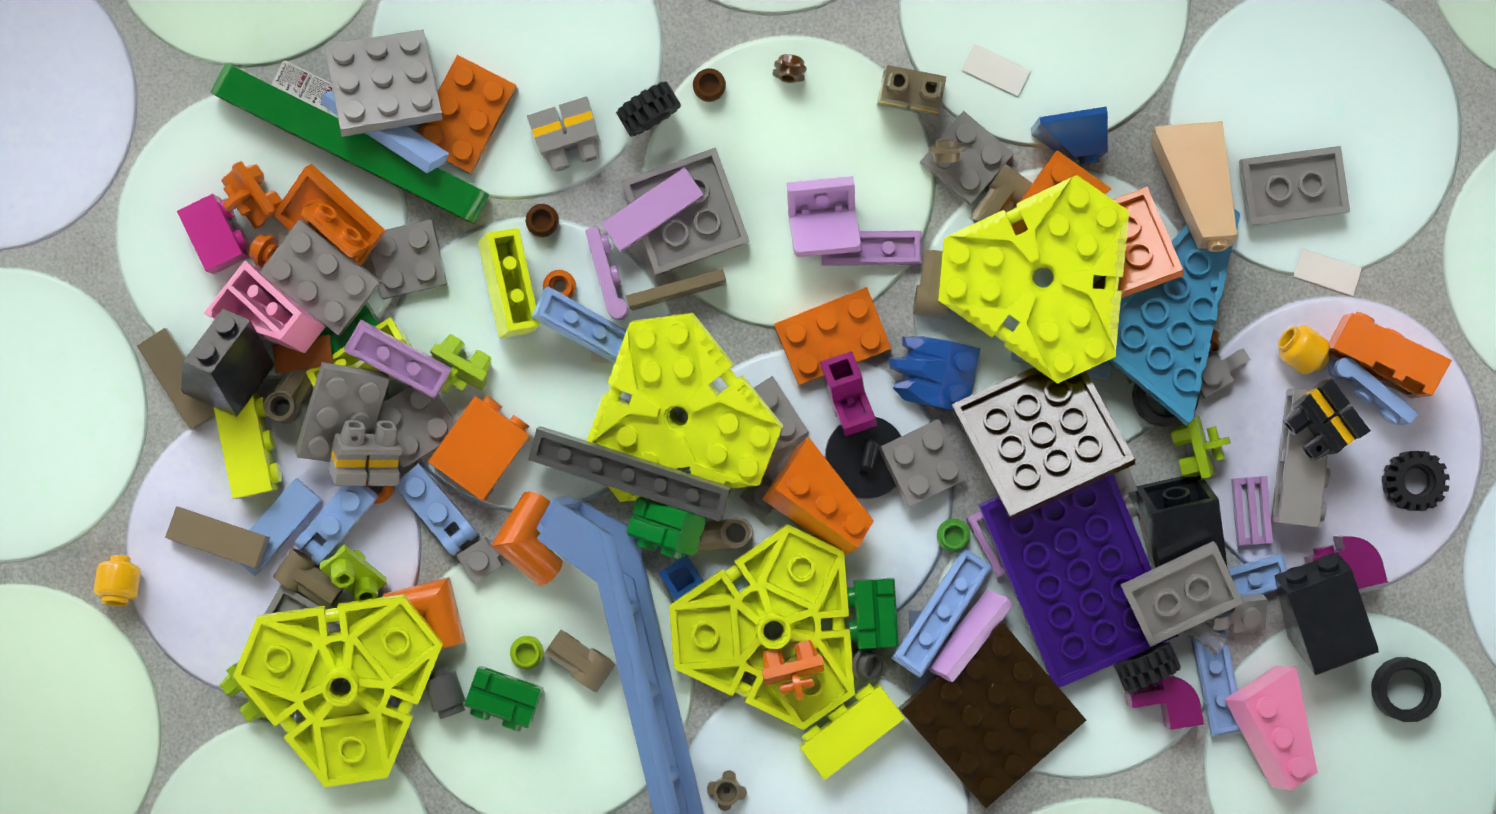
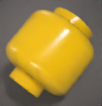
[1278,325,1329,375]
[94,555,141,606]

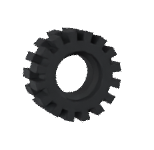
[616,81,681,137]
[1382,451,1450,511]
[1114,642,1181,691]

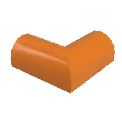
[491,491,563,586]
[383,577,466,649]

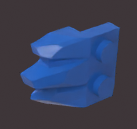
[888,336,981,411]

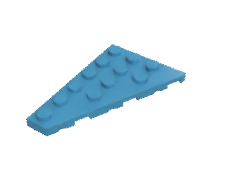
[1108,209,1240,426]

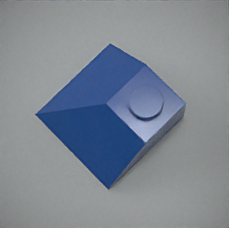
[1030,106,1108,166]

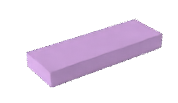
[601,167,704,252]
[822,231,922,266]
[344,320,451,399]
[927,590,1014,682]

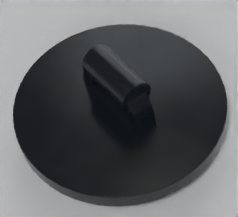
[824,416,901,499]

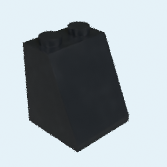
[181,309,275,417]
[1135,475,1228,569]
[1274,552,1379,675]

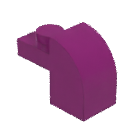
[820,351,877,436]
[1304,536,1388,589]
[1125,675,1204,730]

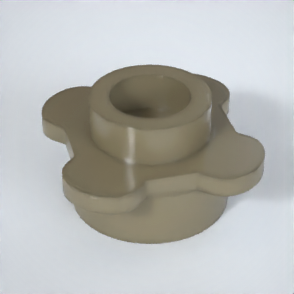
[928,139,964,163]
[707,770,747,811]

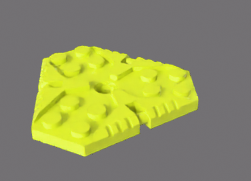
[938,175,1129,383]
[586,313,783,502]
[669,524,855,730]
[233,594,443,788]

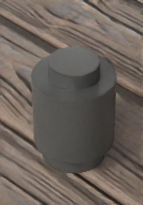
[425,667,466,719]

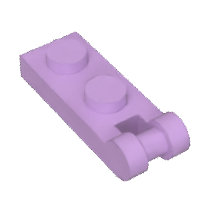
[585,226,629,320]

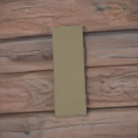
[626,269,726,311]
[137,328,215,430]
[165,506,270,569]

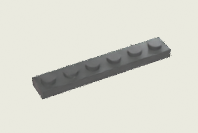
[528,426,731,522]

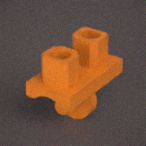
[221,161,282,229]
[762,640,824,700]

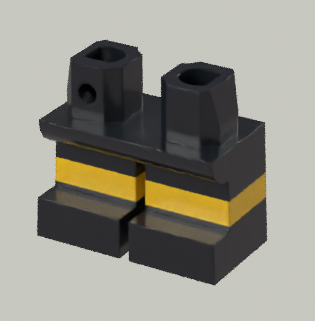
[1282,378,1371,461]

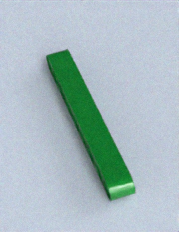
[210,63,489,225]

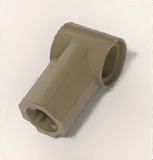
[969,164,1032,223]
[913,250,949,319]
[264,368,313,424]
[697,517,753,552]
[273,548,344,609]
[544,629,616,692]

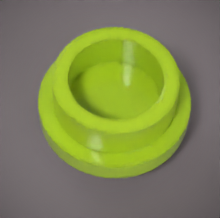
[510,636,544,670]

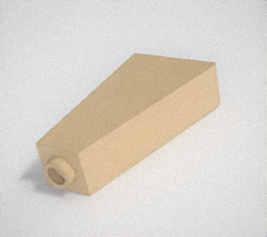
[1151,121,1237,252]

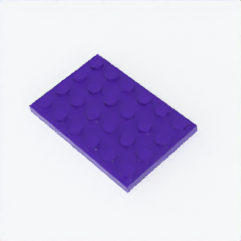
[978,474,1179,688]

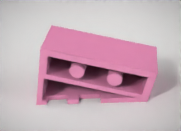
[203,261,325,353]
[1224,665,1318,790]

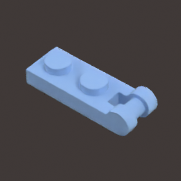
[1328,357,1419,425]
[394,463,479,556]
[294,485,379,566]

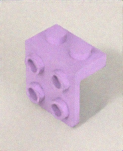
[786,176,861,257]

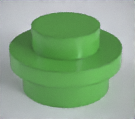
[937,518,970,552]

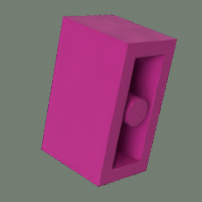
[177,193,250,274]

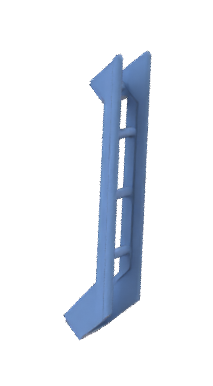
[537,496,704,814]

